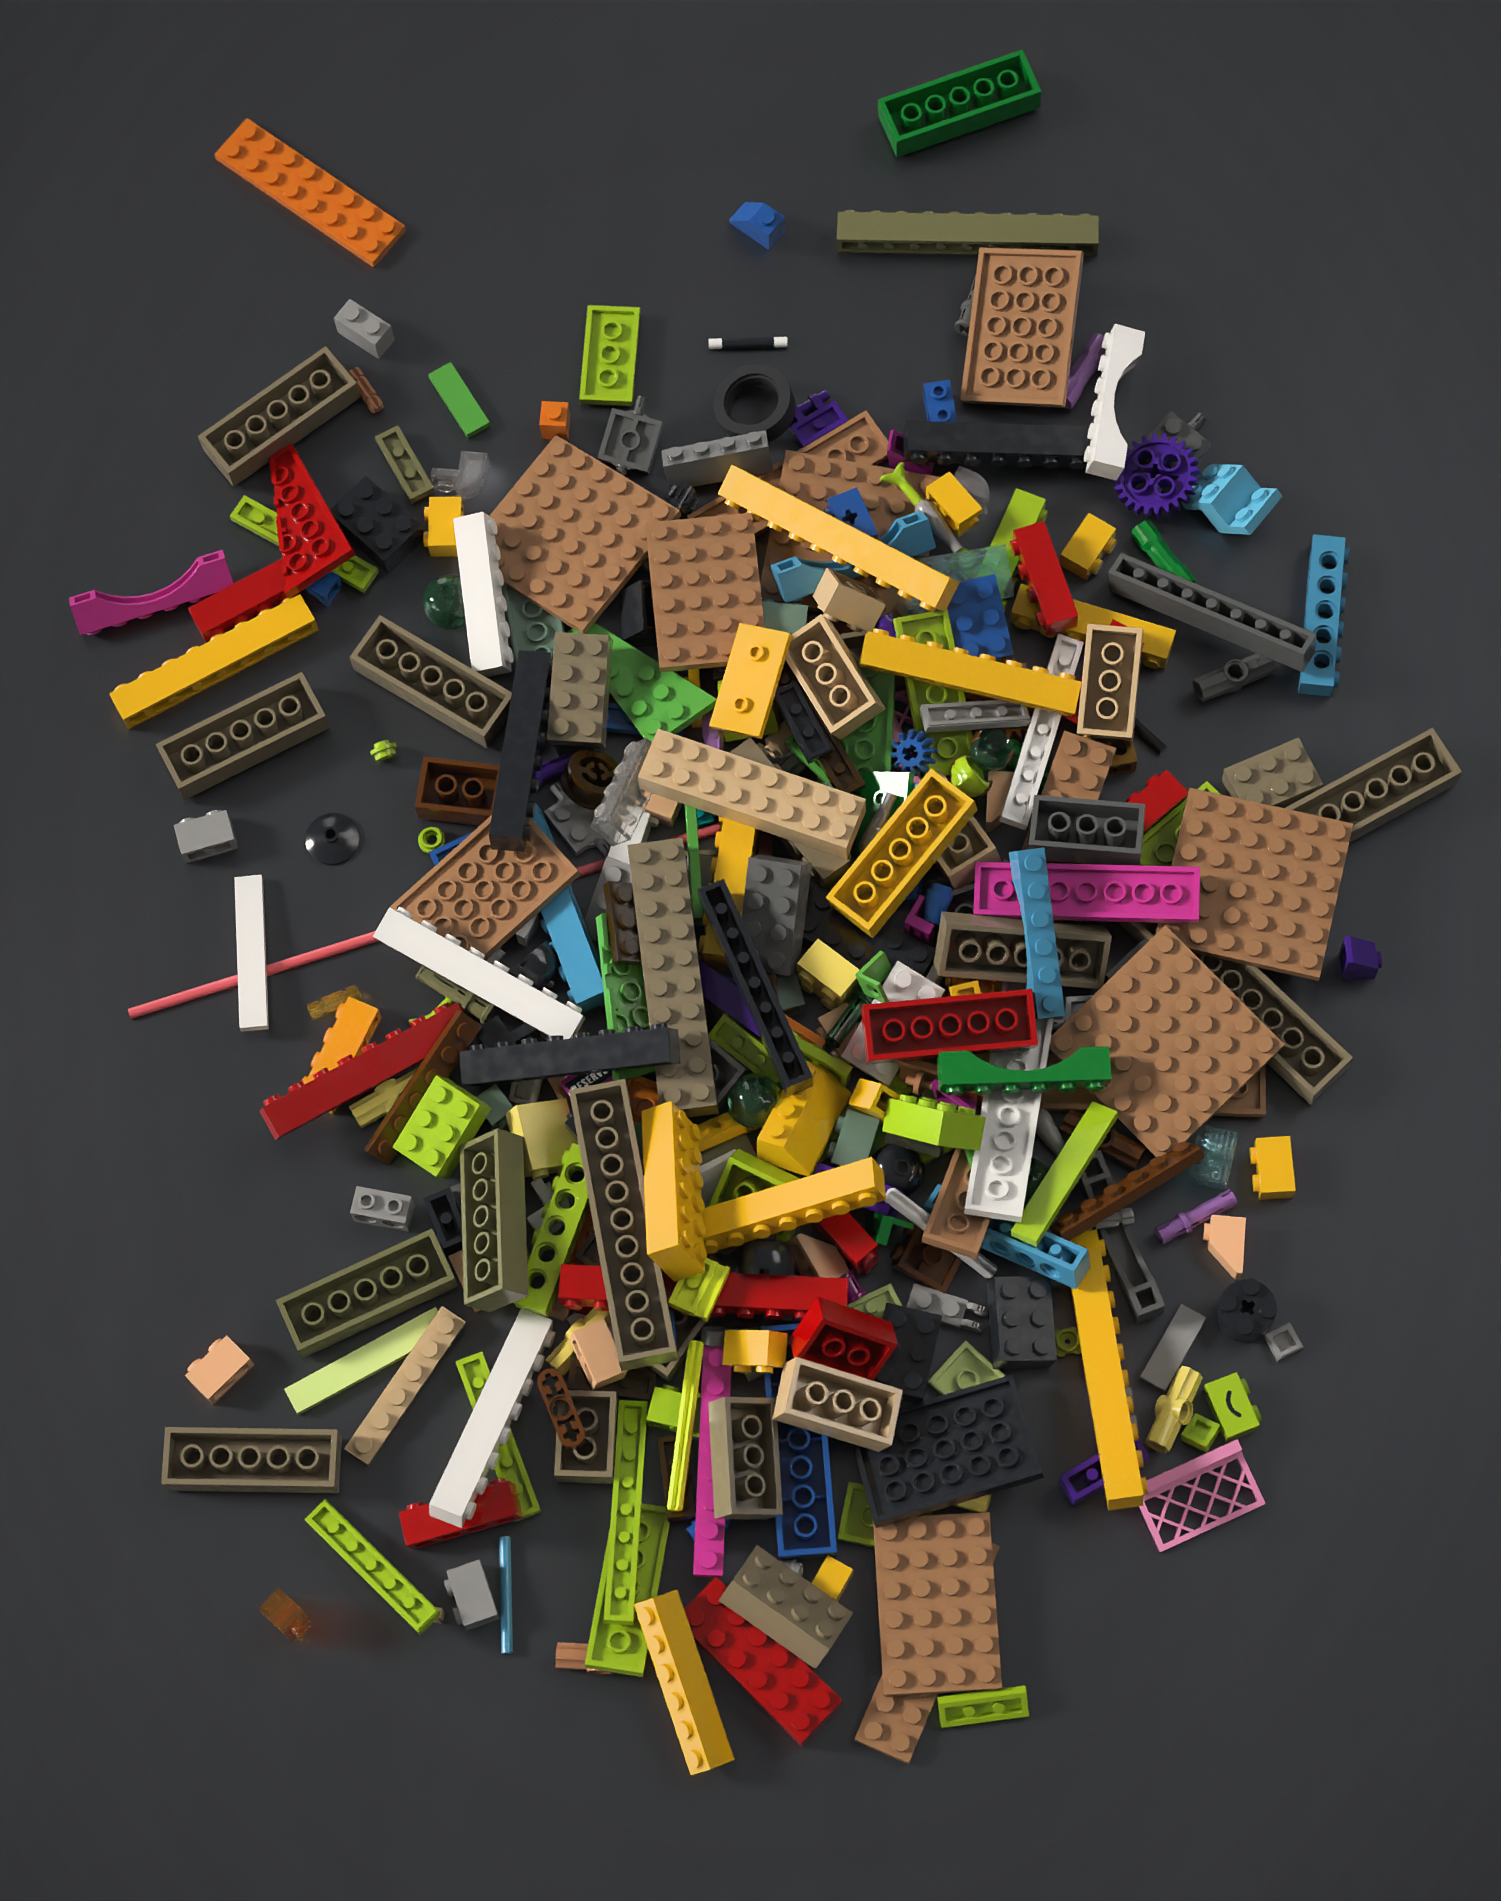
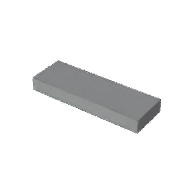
[1140,1304,1206,1393]

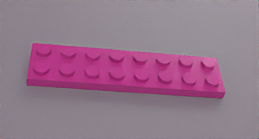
[973,862,1200,923]

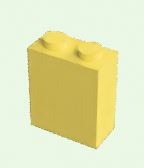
[505,1098,578,1180]

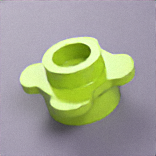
[1055,1327,1081,1357]

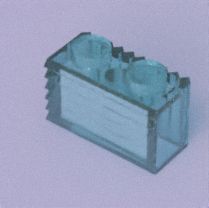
[1188,1125,1239,1192]

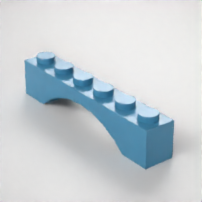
[770,510,936,603]
[1009,848,1065,1019]

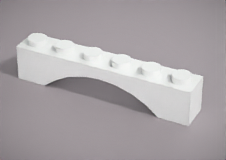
[1084,324,1145,480]

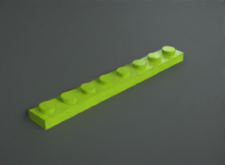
[604,1400,648,1625]

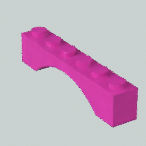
[69,550,234,635]

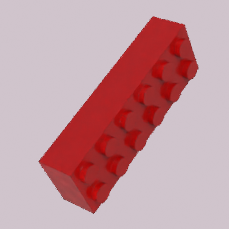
[861,989,1038,1065]
[684,1577,843,1747]

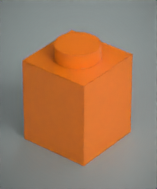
[539,401,571,440]

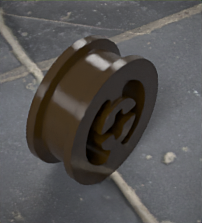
[560,749,625,811]

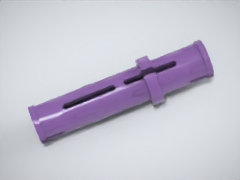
[1155,1189,1238,1244]

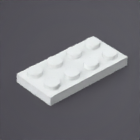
[840,961,945,1086]

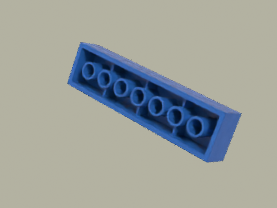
[761,1324,837,1561]

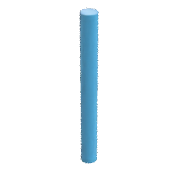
[499,1536,513,1654]

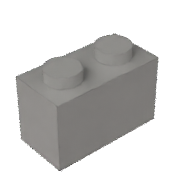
[334,299,395,359]
[174,810,238,864]
[444,1560,500,1631]

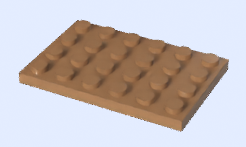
[960,248,1084,408]
[645,513,765,673]
[390,815,581,960]
[873,1512,1002,1696]

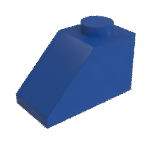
[729,202,786,251]

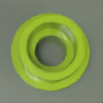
[370,740,397,761]
[418,827,446,854]

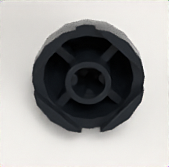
[508,940,561,991]
[872,1143,925,1197]
[738,1234,795,1276]

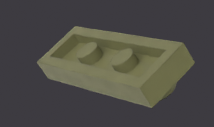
[375,425,435,504]

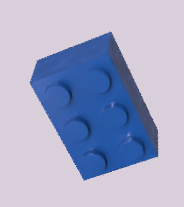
[947,574,1014,658]

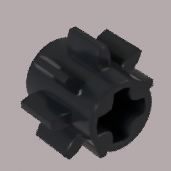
[664,483,699,516]

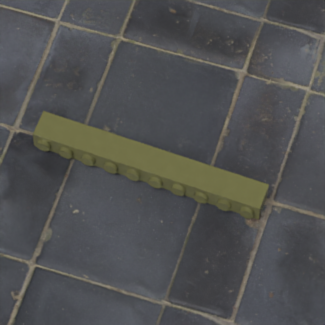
[837,210,1099,256]

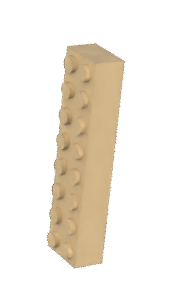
[638,729,866,860]

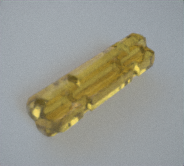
[307,985,361,1019]

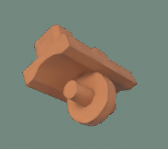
[899,1059,938,1096]

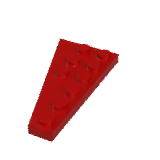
[269,443,356,598]

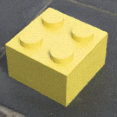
[797,939,860,1010]

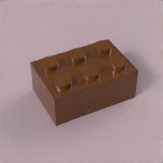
[415,756,500,826]

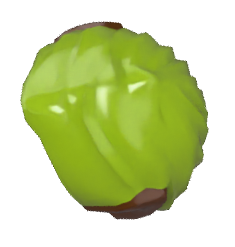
[951,754,993,797]

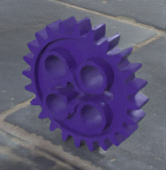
[1113,433,1200,519]

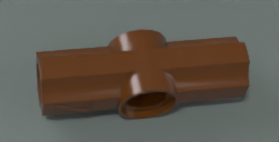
[1059,1109,1146,1170]

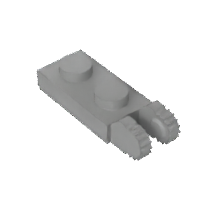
[906,1283,989,1333]

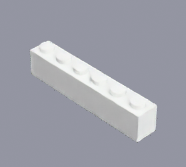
[453,512,513,677]

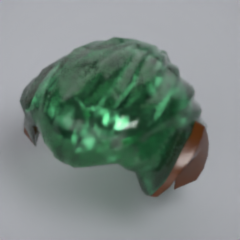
[969,728,1014,772]

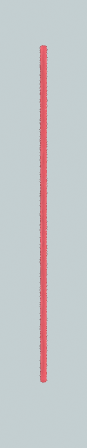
[128,822,721,1019]

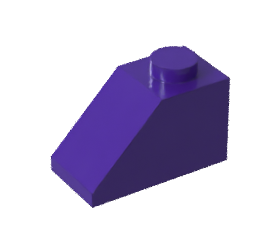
[1339,936,1382,981]

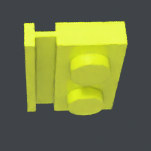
[668,1258,730,1322]

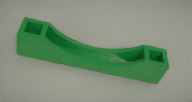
[936,1046,1112,1096]

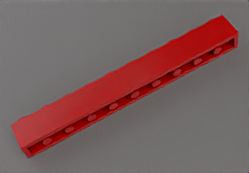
[558,1264,849,1321]

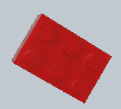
[789,1296,898,1381]

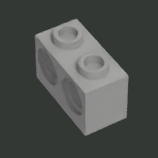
[350,1186,415,1232]

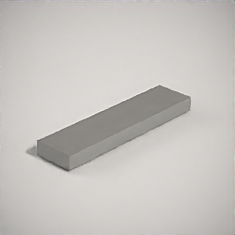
[919,700,1031,733]

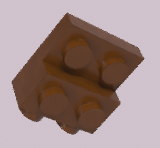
[890,1220,962,1294]

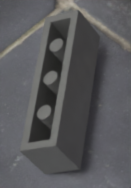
[661,430,773,489]

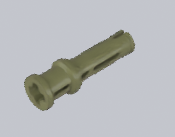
[415,965,496,1024]

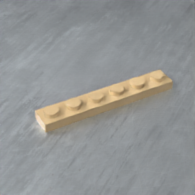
[344,1306,466,1466]

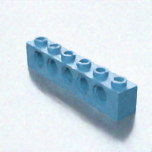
[1298,534,1350,697]
[924,1184,1090,1289]

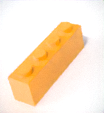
[302,996,382,1114]

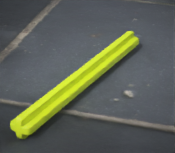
[667,1341,704,1512]

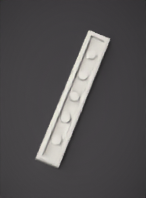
[234,874,269,1032]

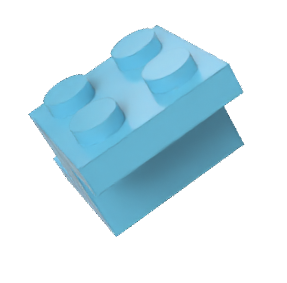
[1180,464,1283,535]

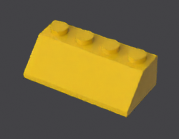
[757,1061,851,1176]

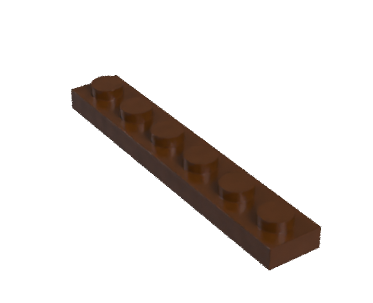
[364,1009,482,1166]
[1049,1141,1205,1241]

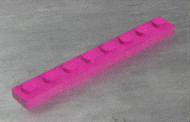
[693,1345,732,1577]

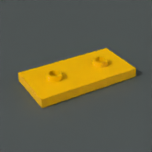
[709,623,792,739]

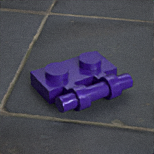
[789,389,848,448]

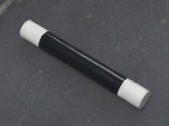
[709,337,787,349]

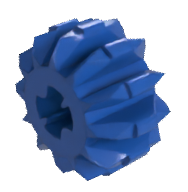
[890,730,938,776]

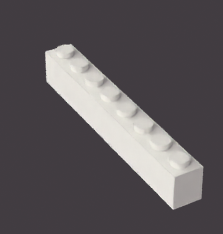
[373,907,585,1039]
[429,1308,556,1528]

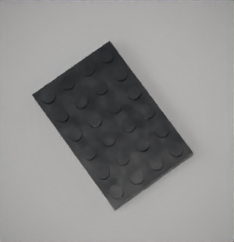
[853,1374,1044,1528]

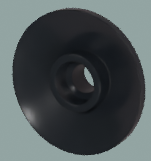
[305,813,360,865]

